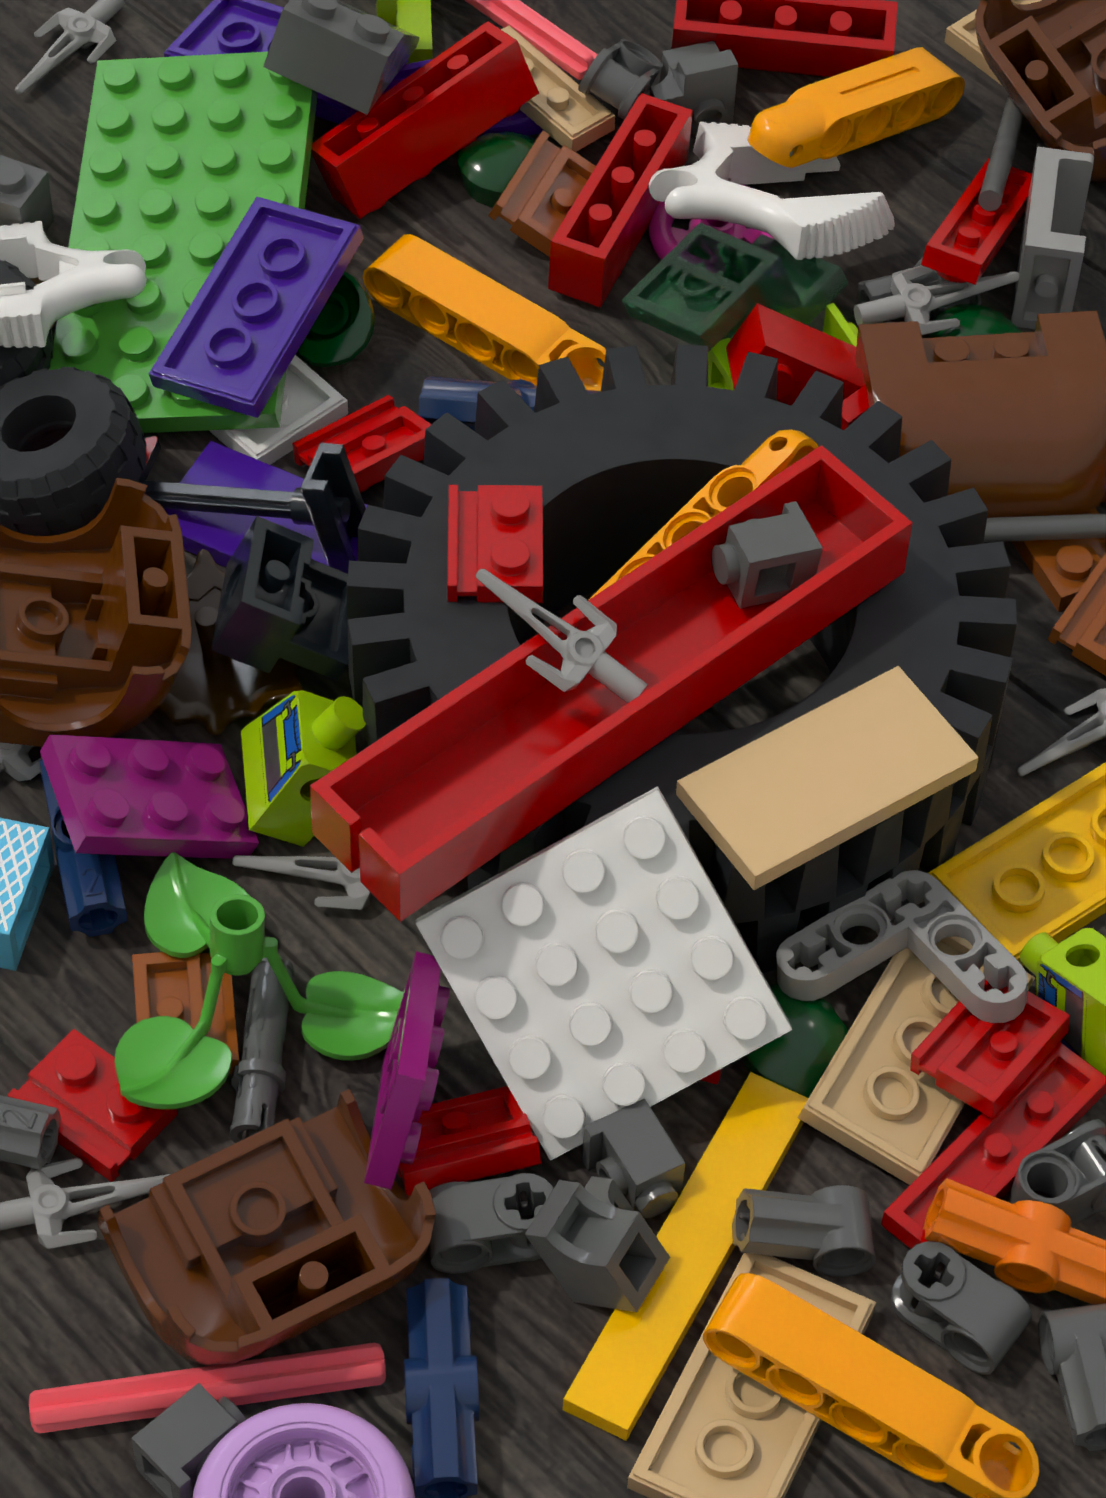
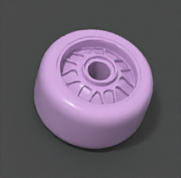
[193,1403,415,1498]

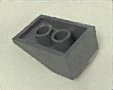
[263,0,420,115]

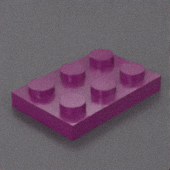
[40,734,259,859]
[364,951,450,1189]

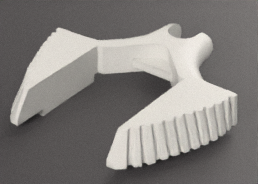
[649,122,895,260]
[0,221,147,348]

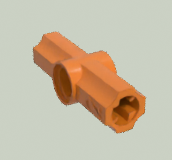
[923,1178,1106,1305]

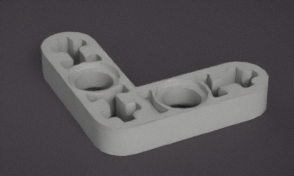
[776,870,1028,1023]

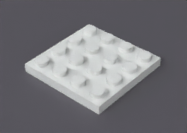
[415,786,792,1161]

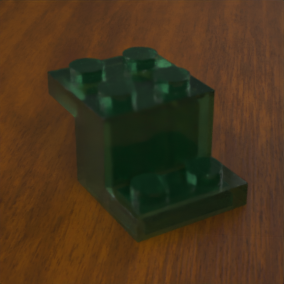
[622,223,848,352]

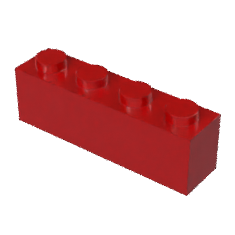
[671,0,898,77]
[311,21,539,219]
[548,93,693,308]

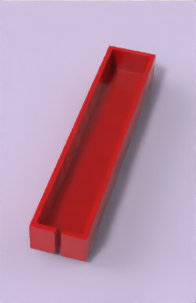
[310,445,913,922]

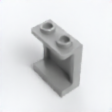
[1011,147,1094,329]

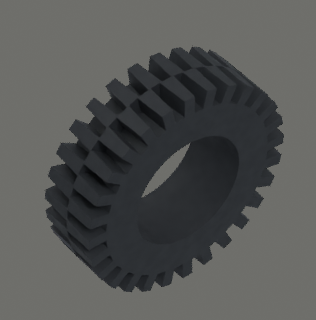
[347,344,1017,973]

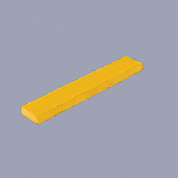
[563,1072,809,1441]

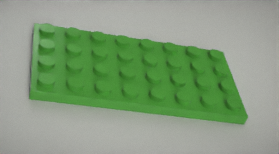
[49,52,318,433]

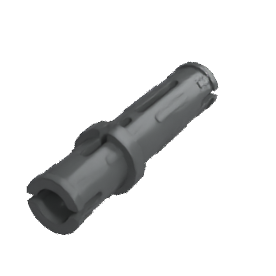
[230,957,294,1143]

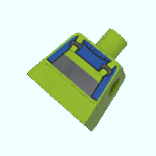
[241,690,366,847]
[1020,928,1106,1076]

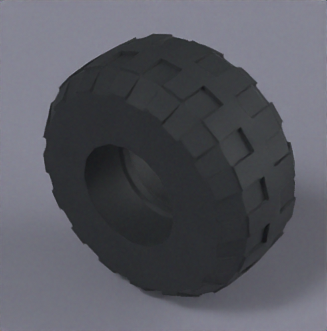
[0,367,147,536]

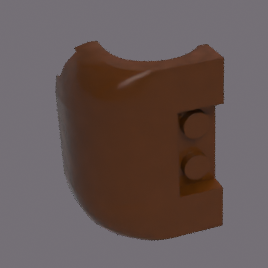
[975,0,1106,184]
[855,310,1106,518]
[0,478,192,747]
[98,1089,436,1365]

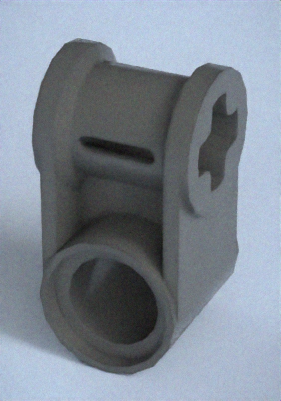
[578,39,663,120]
[1007,1119,1106,1226]
[428,1173,553,1274]
[891,1241,1032,1375]

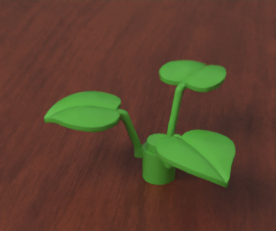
[115,852,403,1109]

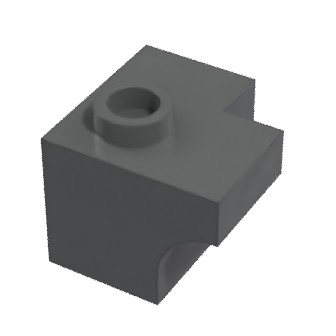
[649,41,738,135]
[525,1176,670,1312]

